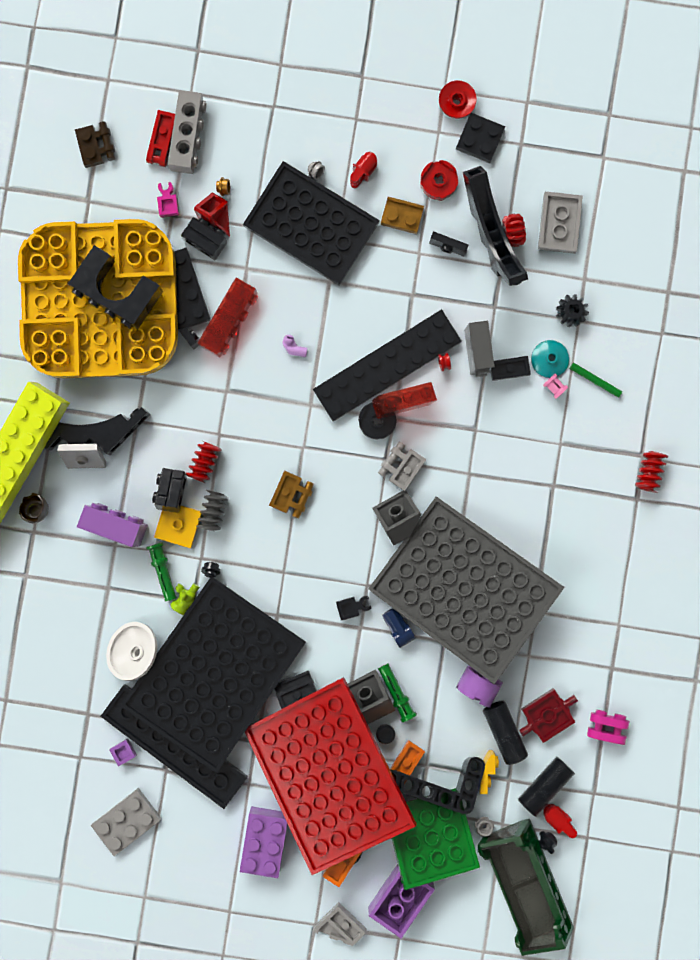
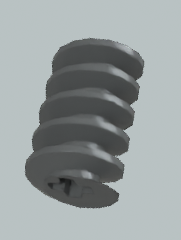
[196,490,229,531]

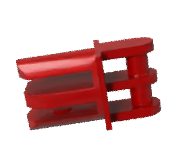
[350,152,377,188]
[543,804,577,838]

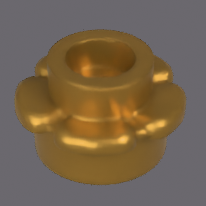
[216,177,230,196]

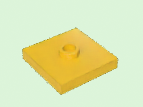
[154,505,202,548]

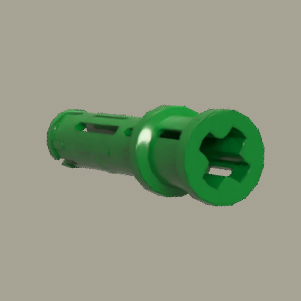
[146,542,177,602]
[378,663,417,722]

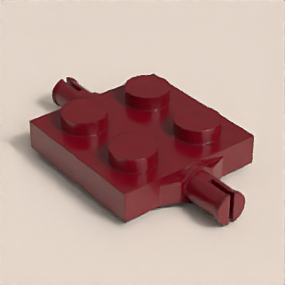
[519,688,578,743]

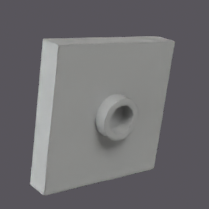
[57,444,106,469]

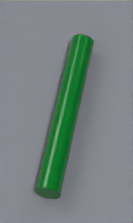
[569,362,622,398]

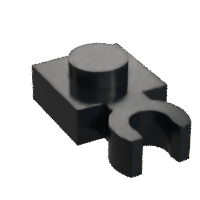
[336,596,372,621]

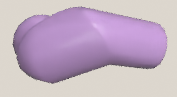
[283,335,307,357]

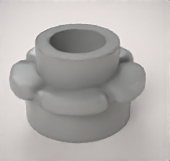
[308,161,325,180]
[475,817,494,836]

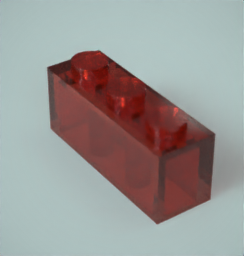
[372,382,437,419]

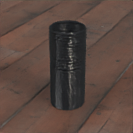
[483,701,528,765]
[518,756,575,817]

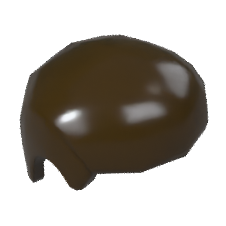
[19,493,49,524]

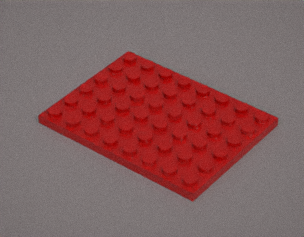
[245,677,417,875]

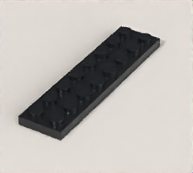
[313,309,462,422]
[100,684,248,809]

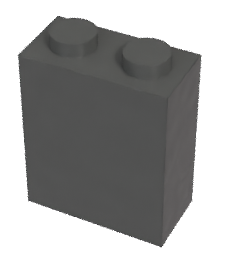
[464,320,495,377]

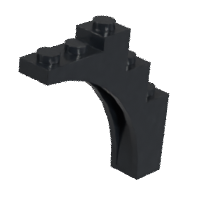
[463,166,528,286]

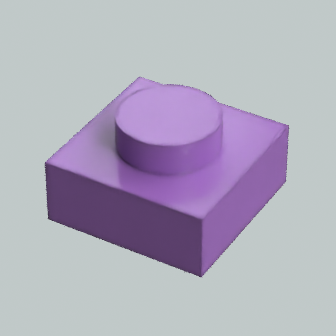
[109,738,137,767]

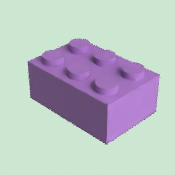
[77,503,148,547]
[239,806,287,878]
[368,864,435,939]

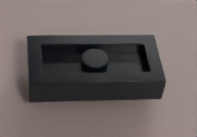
[429,231,469,257]
[490,356,531,381]

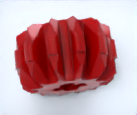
[502,213,526,247]

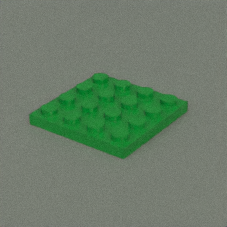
[391,788,480,890]

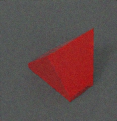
[194,192,230,237]

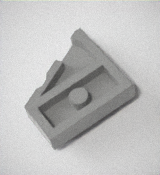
[312,902,367,946]

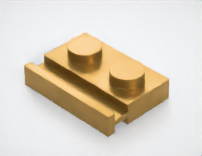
[380,197,424,234]

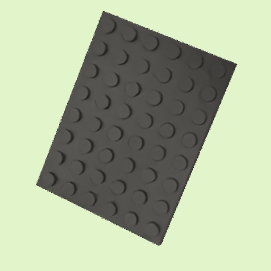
[368,496,565,684]

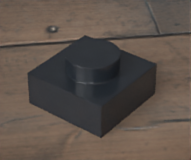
[179,327,199,349]

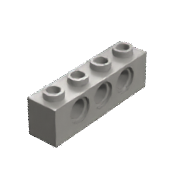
[168,90,206,174]

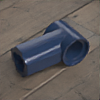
[382,608,416,648]

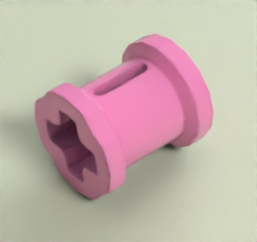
[543,373,568,399]

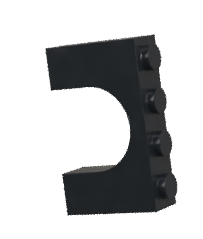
[68,245,163,330]

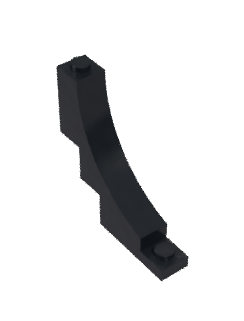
[44,407,151,455]

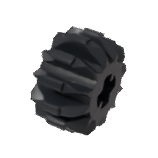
[556,294,589,327]

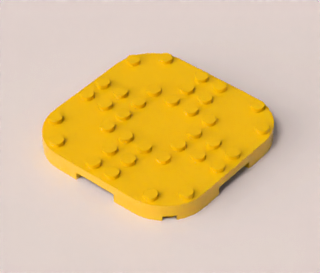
[18,219,178,378]

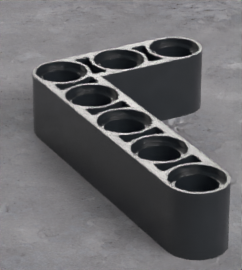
[390,757,485,814]

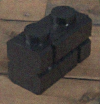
[181,217,227,261]
[152,468,187,513]

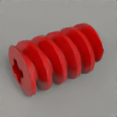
[186,441,222,483]
[635,451,669,493]

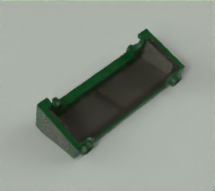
[478,819,574,956]

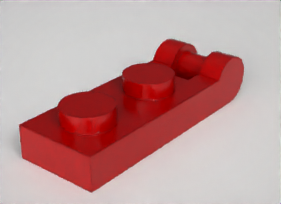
[146,110,175,167]

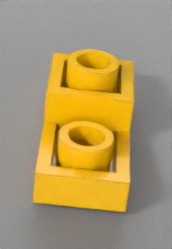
[479,750,499,794]

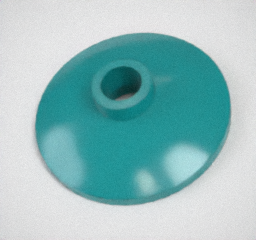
[531,340,569,378]

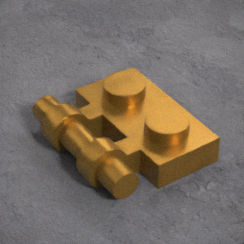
[269,470,314,519]

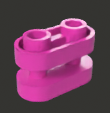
[587,709,630,745]

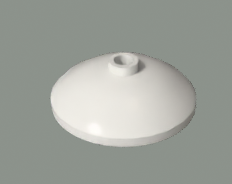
[106,622,157,681]

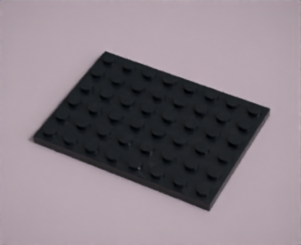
[120,576,306,773]

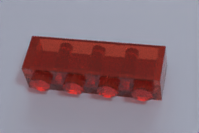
[197,277,258,358]

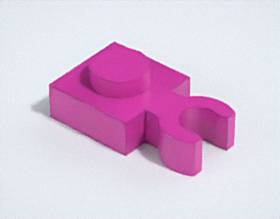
[157,182,179,218]

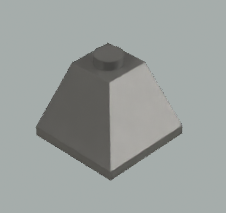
[372,490,421,546]

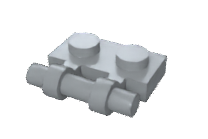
[378,441,426,491]

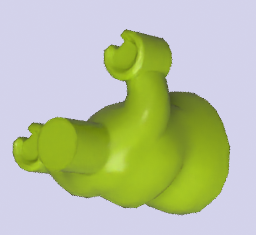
[170,583,200,615]

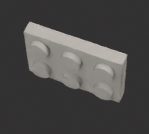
[538,191,583,254]
[90,788,161,856]

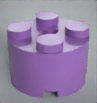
[456,665,503,707]

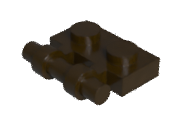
[75,121,115,168]

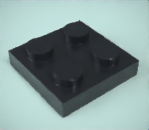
[456,113,505,163]

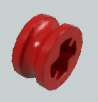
[438,353,451,372]

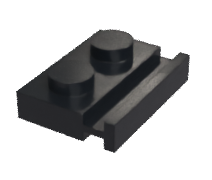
[275,671,317,709]

